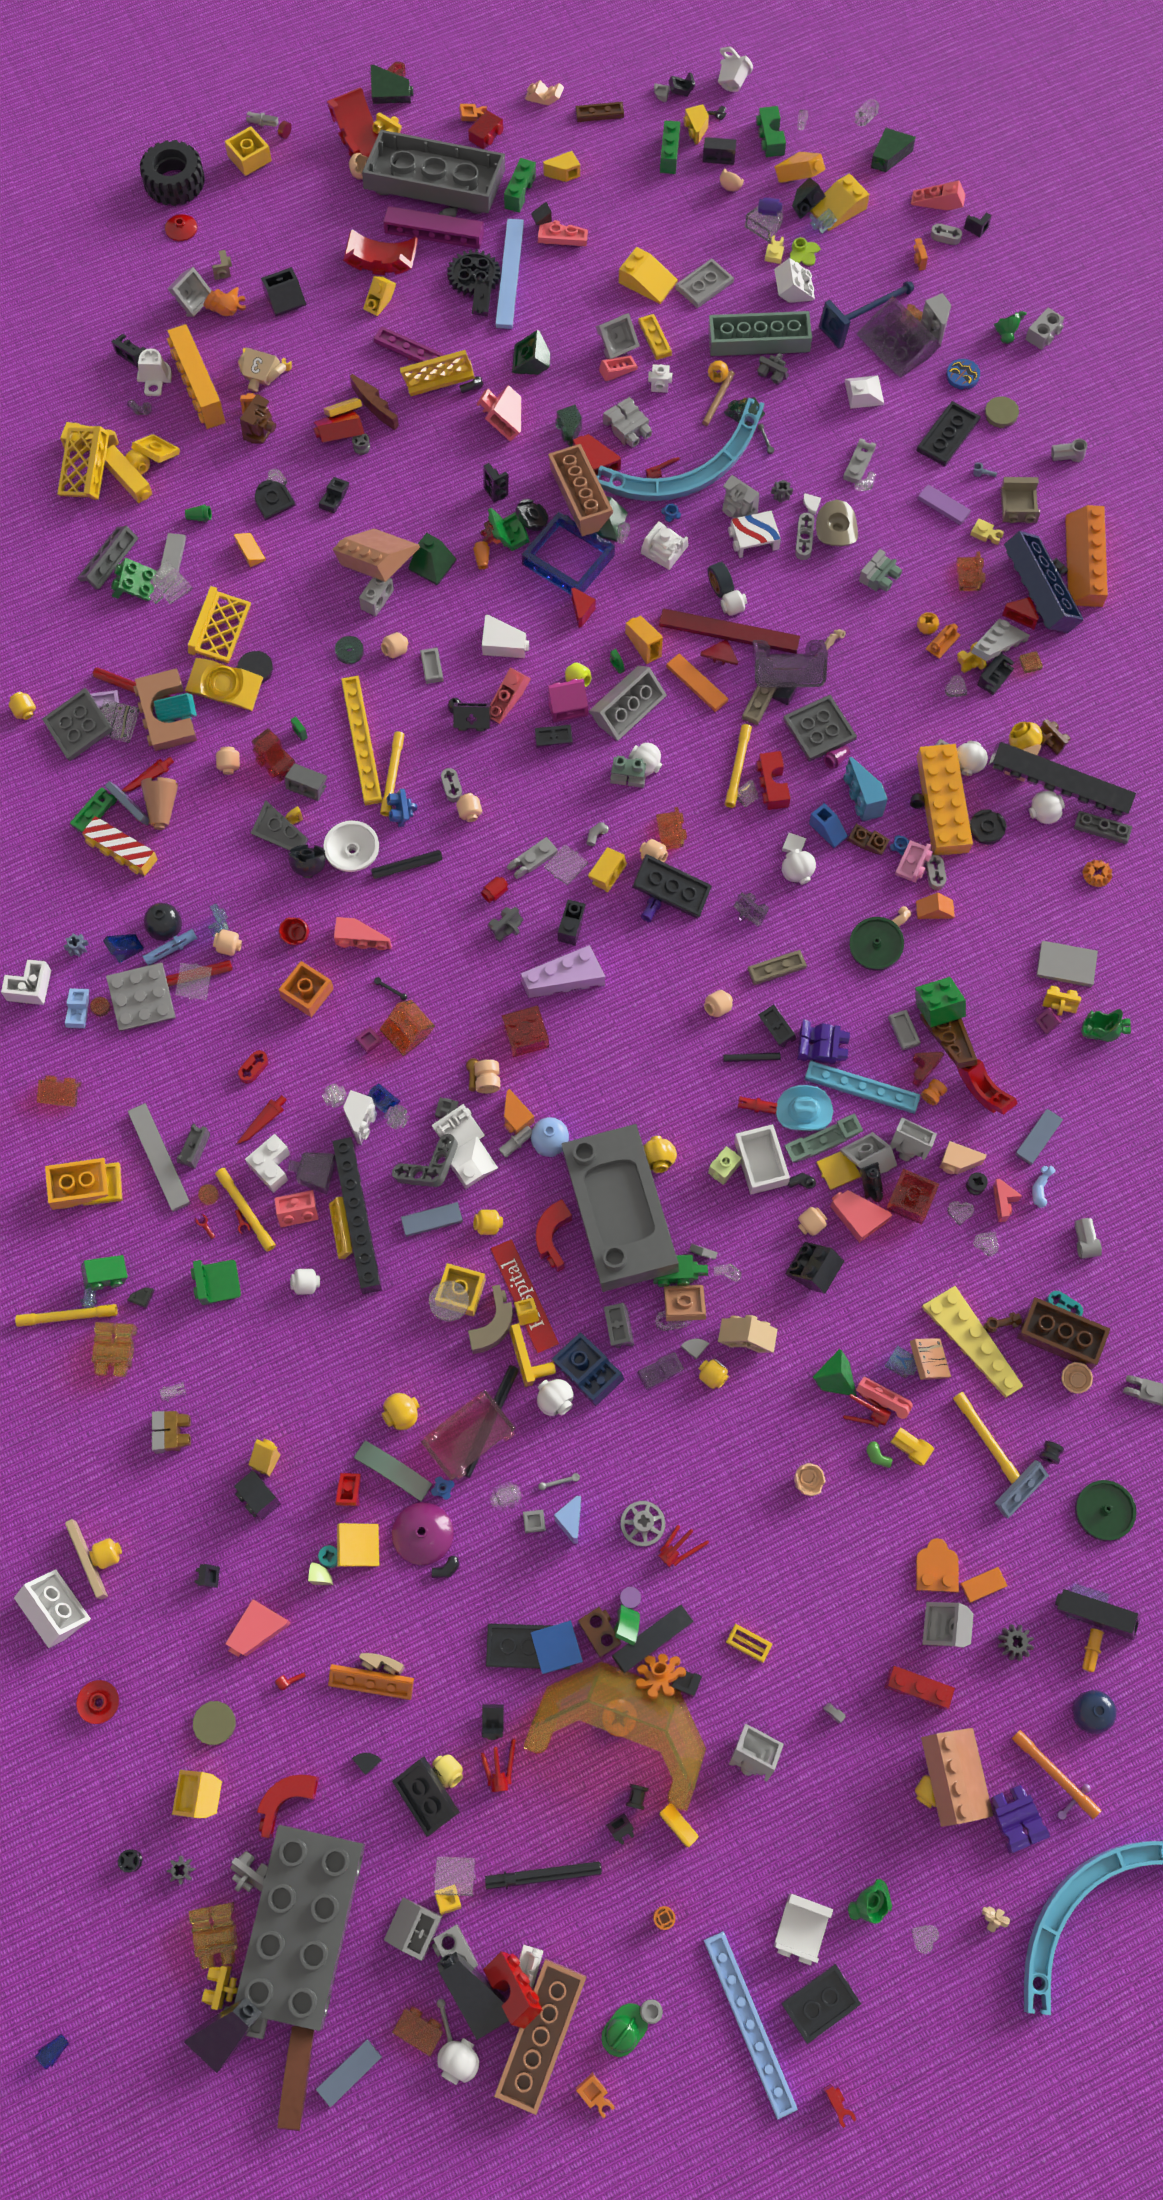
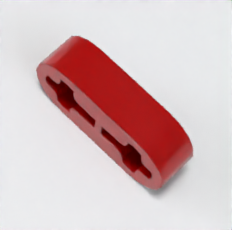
[238,1050,269,1084]

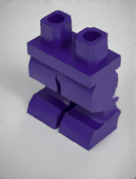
[797,1019,850,1064]
[991,1785,1051,1854]

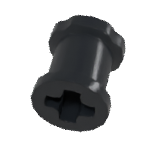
[626,1784,649,1810]

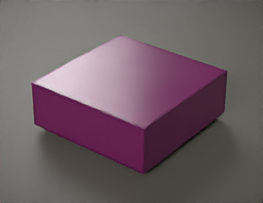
[1035,1007,1062,1034]
[355,1027,382,1054]

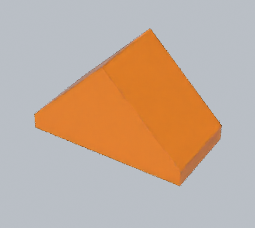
[916,893,955,919]

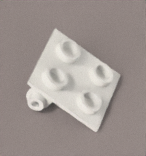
[431,1104,485,1149]

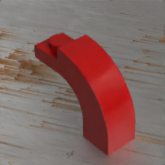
[956,1059,1018,1115]
[536,1199,572,1272]
[257,1774,319,1838]

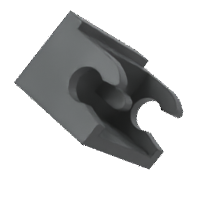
[285,763,327,801]
[177,1124,210,1169]
[604,1303,634,1348]

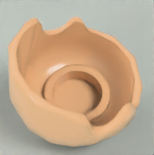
[349,153,368,180]
[720,169,744,192]
[1061,1362,1093,1394]
[794,1463,825,1496]

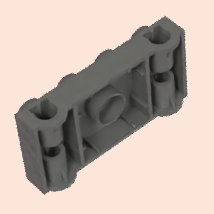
[234,1825,365,2031]

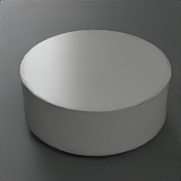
[640,1999,663,2024]

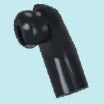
[788,1173,816,1189]
[432,1556,460,1578]

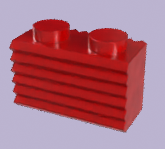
[468,110,504,149]

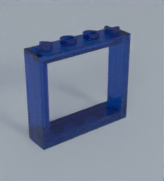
[522,511,615,595]

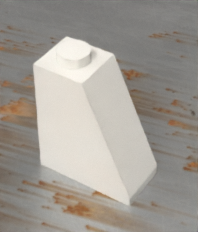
[482,615,529,658]

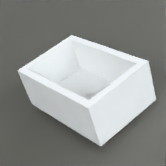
[734,1124,790,1194]

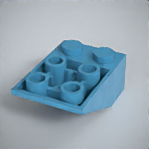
[844,757,888,822]

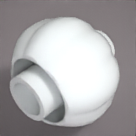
[957,741,988,776]
[628,743,662,776]
[1029,791,1065,824]
[782,849,816,885]
[537,1379,573,1416]
[437,2038,479,2085]

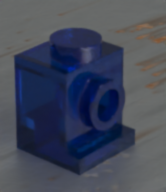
[368,1083,401,1115]

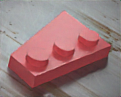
[538,220,588,246]

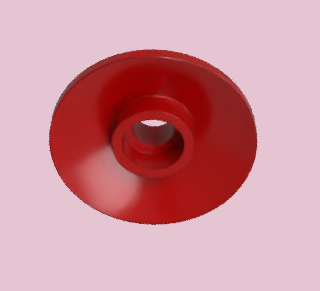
[165,214,197,241]
[76,1680,119,1724]

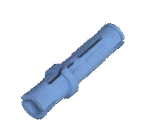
[143,929,198,966]

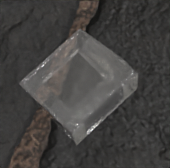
[737,780,758,807]

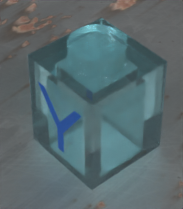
[885,1345,917,1379]

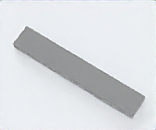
[128,1103,191,1212]

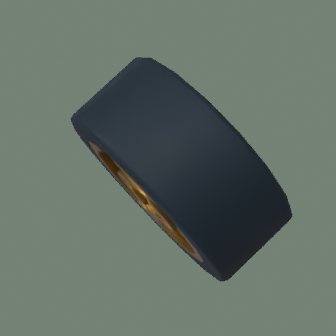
[707,562,734,598]

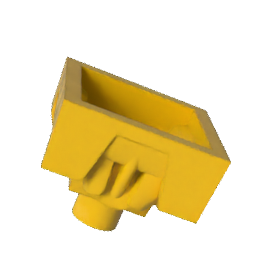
[172,1770,222,1818]

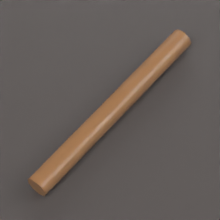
[702,370,735,426]

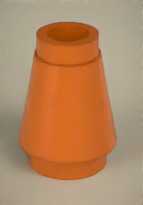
[473,541,490,569]

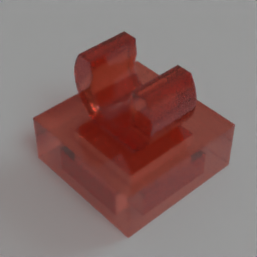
[480,520,501,544]

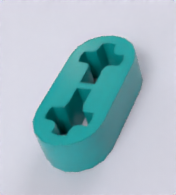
[1046,1291,1083,1316]

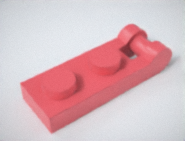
[856,1377,913,1419]

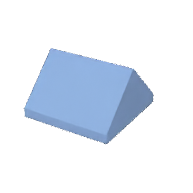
[554,1496,581,1544]

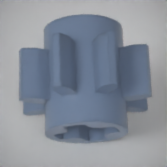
[64,933,89,957]

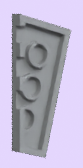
[971,619,1030,661]

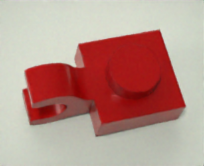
[823,2084,856,2128]

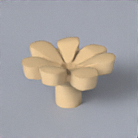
[982,1907,1010,1932]

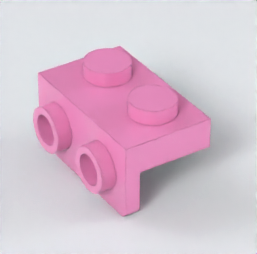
[895,840,933,883]

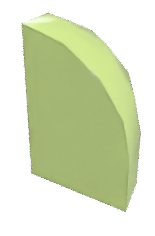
[308,1562,333,1585]

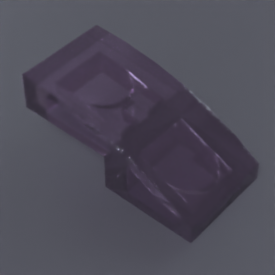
[637,1352,684,1390]

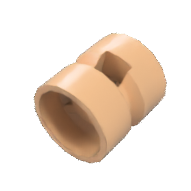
[474,1060,500,1094]

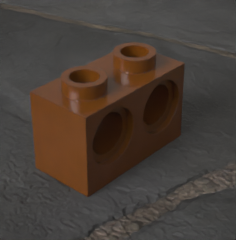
[578,1607,622,1659]

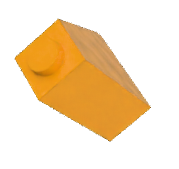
[774,152,826,183]
[625,615,663,664]

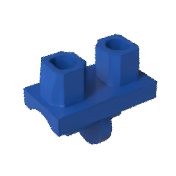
[386,789,418,827]

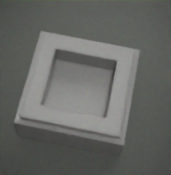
[523,1510,546,1534]

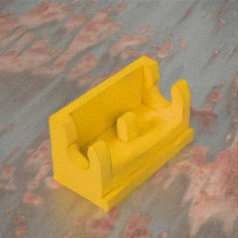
[588,847,627,892]

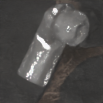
[855,472,876,491]

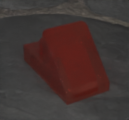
[912,1052,944,1087]

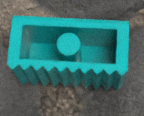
[154,693,197,723]

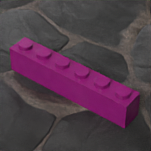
[383,206,484,249]

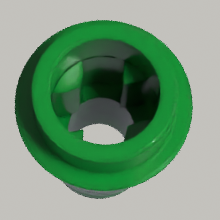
[185,504,212,522]

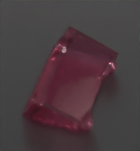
[421,1388,516,1481]

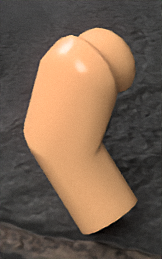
[892,906,911,927]

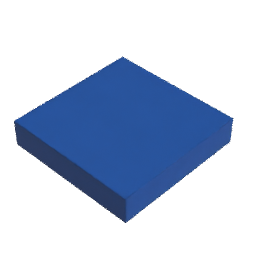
[531,1620,583,1675]

